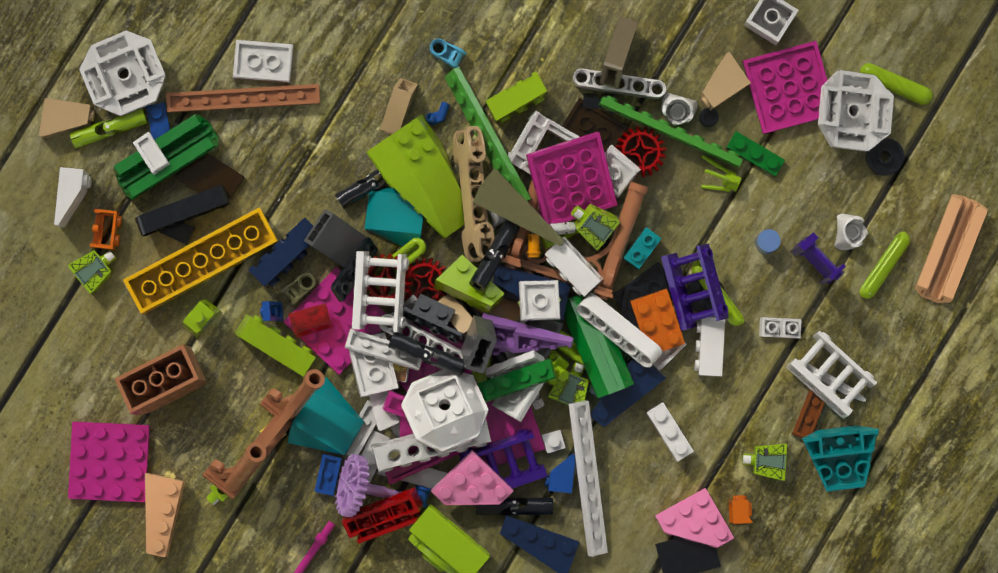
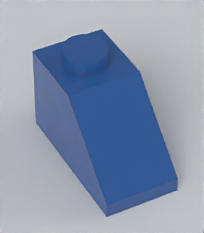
[545,454,576,493]

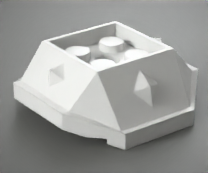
[79,31,166,117]
[818,70,894,152]
[401,370,488,453]

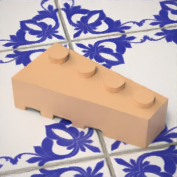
[145,473,185,557]

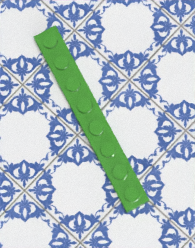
[444,67,531,201]
[598,95,743,168]

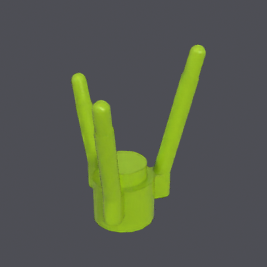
[701,155,741,193]

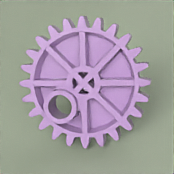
[335,454,402,517]

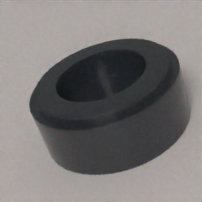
[699,108,719,127]

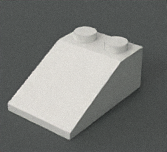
[54,167,92,228]

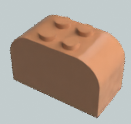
[114,344,207,415]

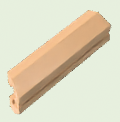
[915,194,988,303]

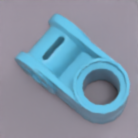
[430,39,467,68]

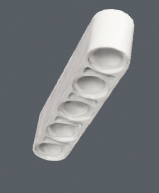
[573,69,666,100]
[577,293,662,368]
[379,314,463,360]

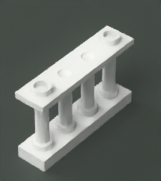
[352,251,409,332]
[786,331,877,419]

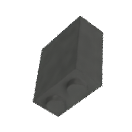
[304,209,366,268]
[461,315,497,374]

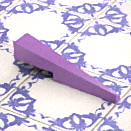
[482,313,574,355]

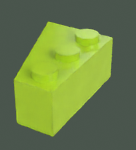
[485,71,547,124]
[434,255,504,314]

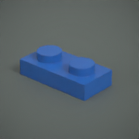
[146,102,170,140]
[260,301,284,322]
[314,454,342,496]

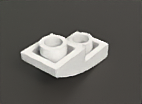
[759,317,801,339]

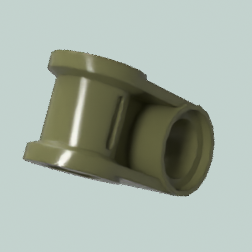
[280,273,317,307]

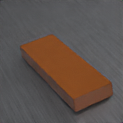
[792,389,825,438]

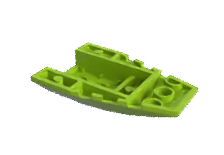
[366,114,465,238]

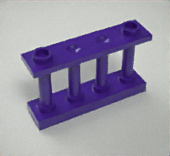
[790,232,846,285]
[661,244,729,331]
[459,429,547,488]

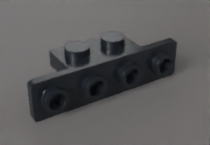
[331,237,378,302]
[393,294,464,344]

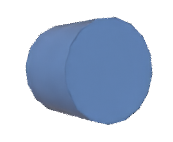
[755,229,781,254]

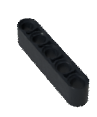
[135,185,230,237]

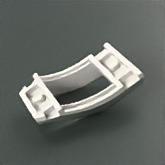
[508,111,579,175]

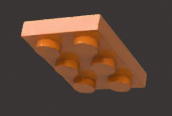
[630,289,685,351]

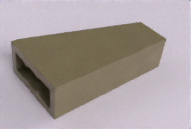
[600,17,638,89]

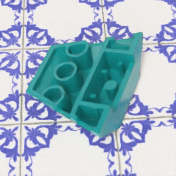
[365,187,424,247]
[287,377,365,455]
[802,425,879,492]

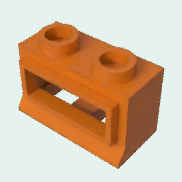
[90,209,122,250]
[728,495,753,524]

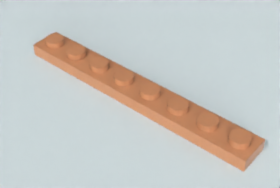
[166,84,320,113]

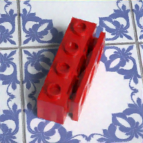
[342,487,423,544]

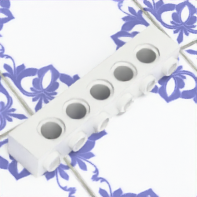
[371,419,491,472]

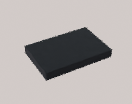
[613,262,672,308]
[655,537,721,573]

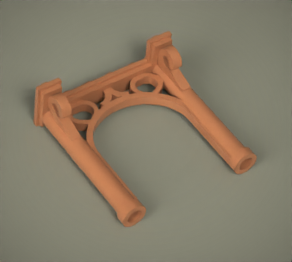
[502,180,649,300]
[202,369,325,500]

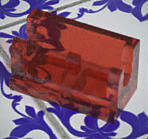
[289,303,333,338]

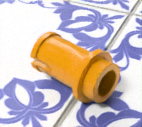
[526,234,541,257]

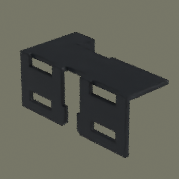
[583,93,616,114]

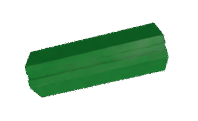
[113,115,219,200]
[564,294,634,398]

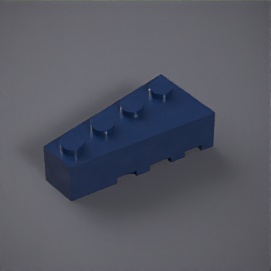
[248,218,313,289]
[490,265,570,323]
[590,358,666,427]
[500,515,579,573]

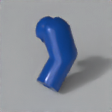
[425,102,450,125]

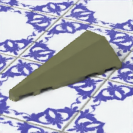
[473,169,565,246]

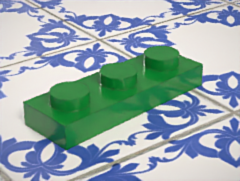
[726,131,785,177]

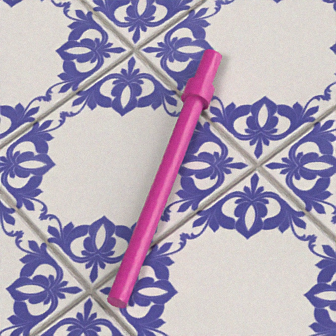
[294,521,335,573]

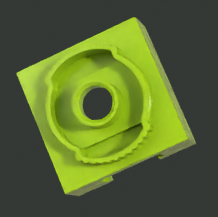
[408,504,490,573]

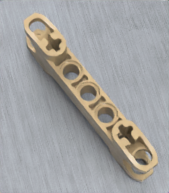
[453,126,494,262]

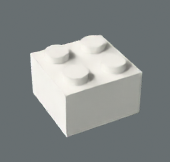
[744,0,799,46]

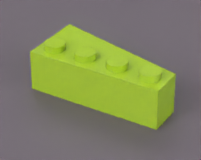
[235,314,316,377]

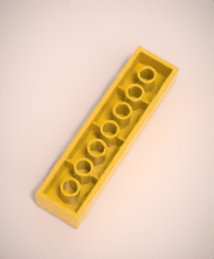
[123,207,279,315]

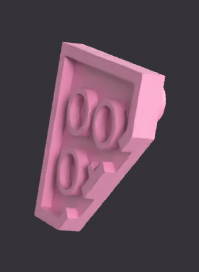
[431,450,513,505]
[655,488,734,548]

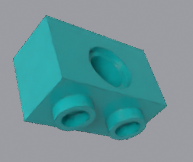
[622,227,662,271]

